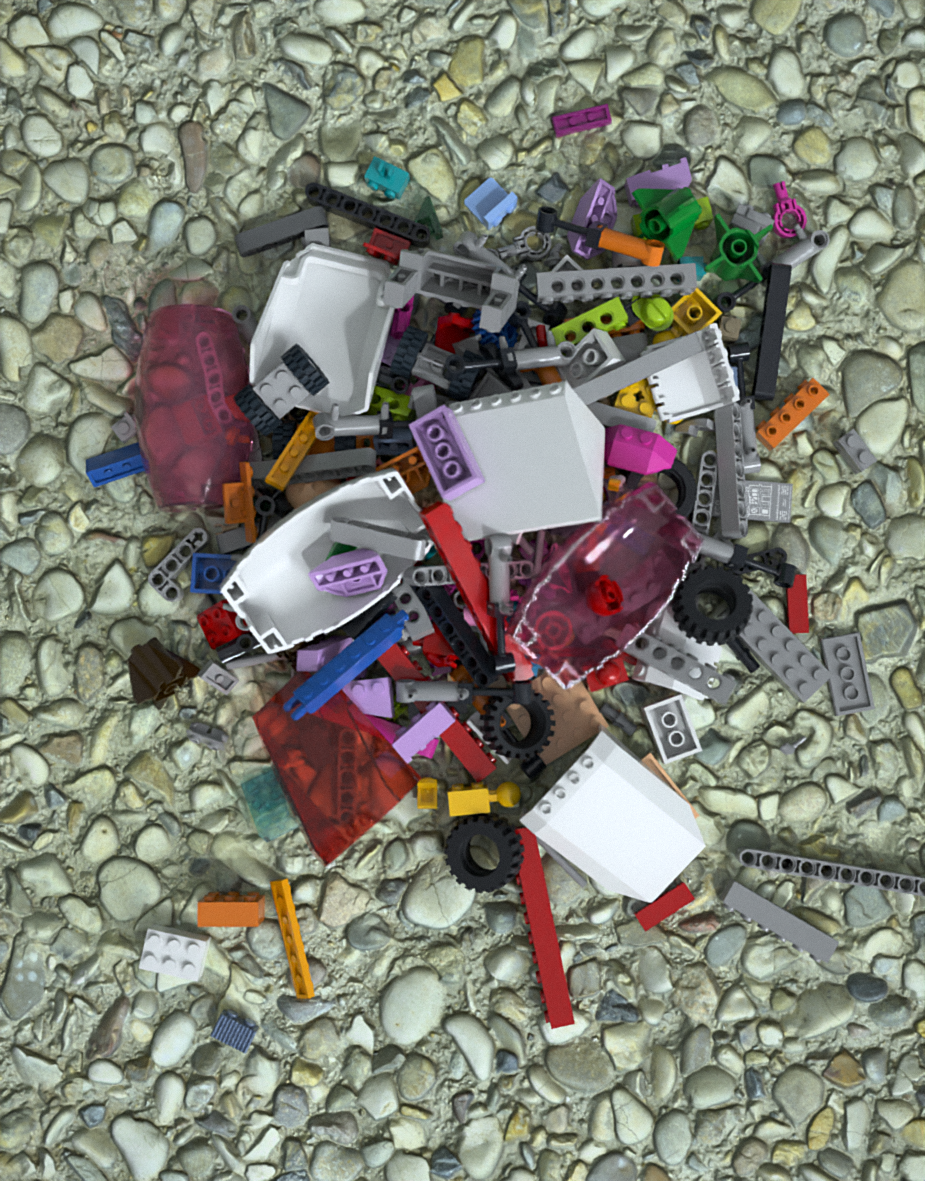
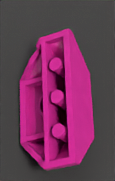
[604,424,677,475]

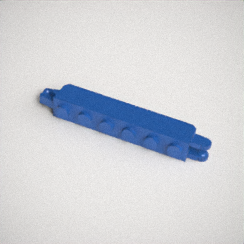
[283,609,410,721]

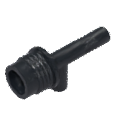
[256,488,294,519]

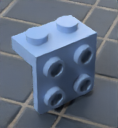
[464,178,518,231]

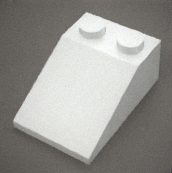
[555,328,626,389]

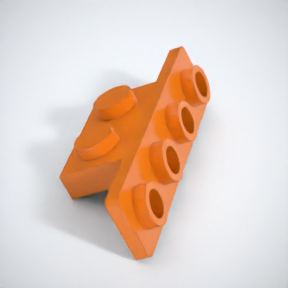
[222,462,258,543]

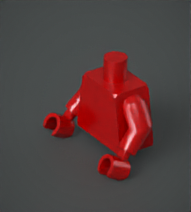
[413,607,464,669]

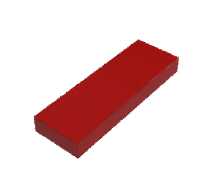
[786,574,809,634]
[634,882,695,932]

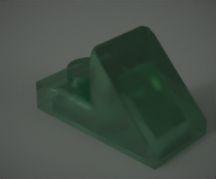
[414,196,443,240]

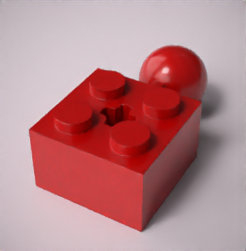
[580,655,629,692]

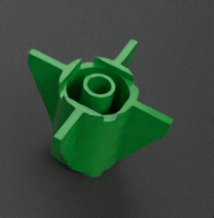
[631,187,702,261]
[704,213,773,283]

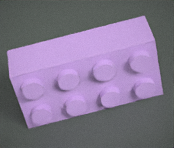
[409,405,485,501]

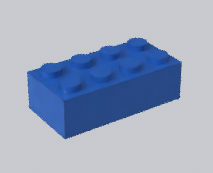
[190,553,237,595]

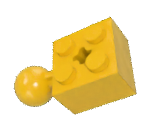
[652,288,722,345]
[612,378,683,425]
[448,781,521,816]

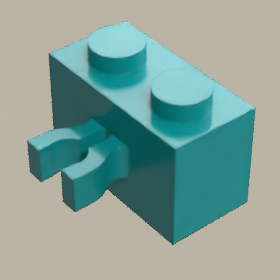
[364,156,410,200]

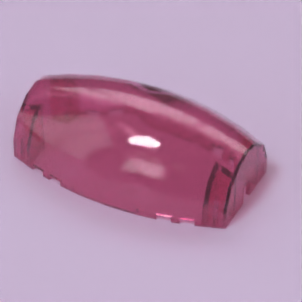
[135,304,253,513]
[504,482,705,690]

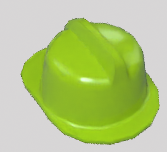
[631,294,674,331]

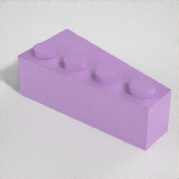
[321,677,395,718]

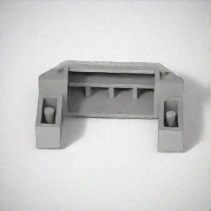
[383,248,520,333]

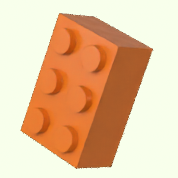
[197,892,265,927]

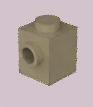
[717,315,742,343]

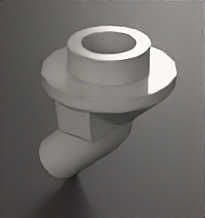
[544,243,563,269]

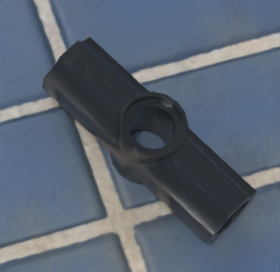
[215,632,262,663]

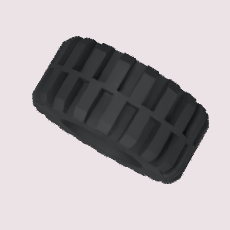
[672,565,753,646]
[444,813,525,893]

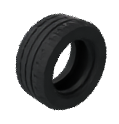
[619,458,697,531]

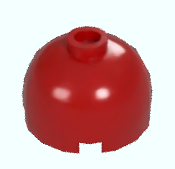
[585,575,624,616]

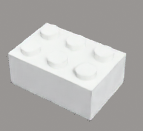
[641,694,702,764]
[139,924,211,981]

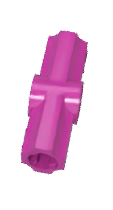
[390,295,414,340]

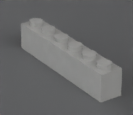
[719,878,839,963]

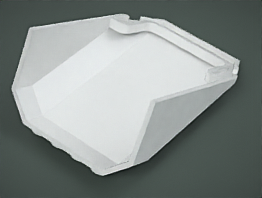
[249,243,395,416]
[519,724,705,903]

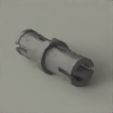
[599,702,637,736]

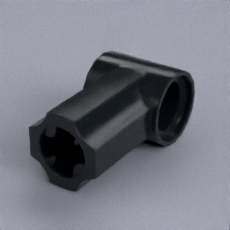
[376,365,410,394]

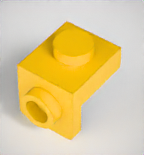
[417,777,437,809]

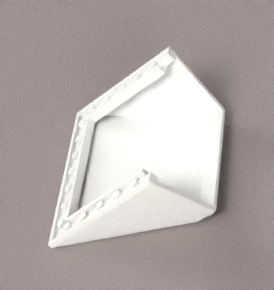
[443,381,605,541]

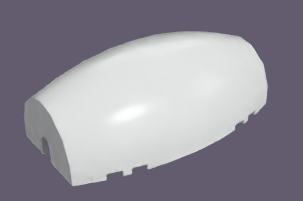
[219,468,434,654]

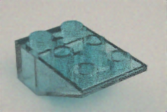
[241,767,302,842]

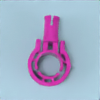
[772,181,807,239]

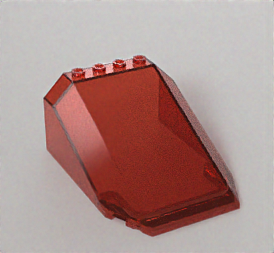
[252,671,422,867]

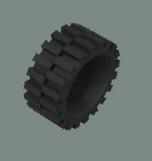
[479,689,556,759]

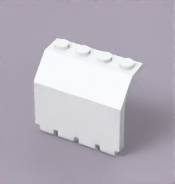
[640,323,740,424]
[632,604,722,701]

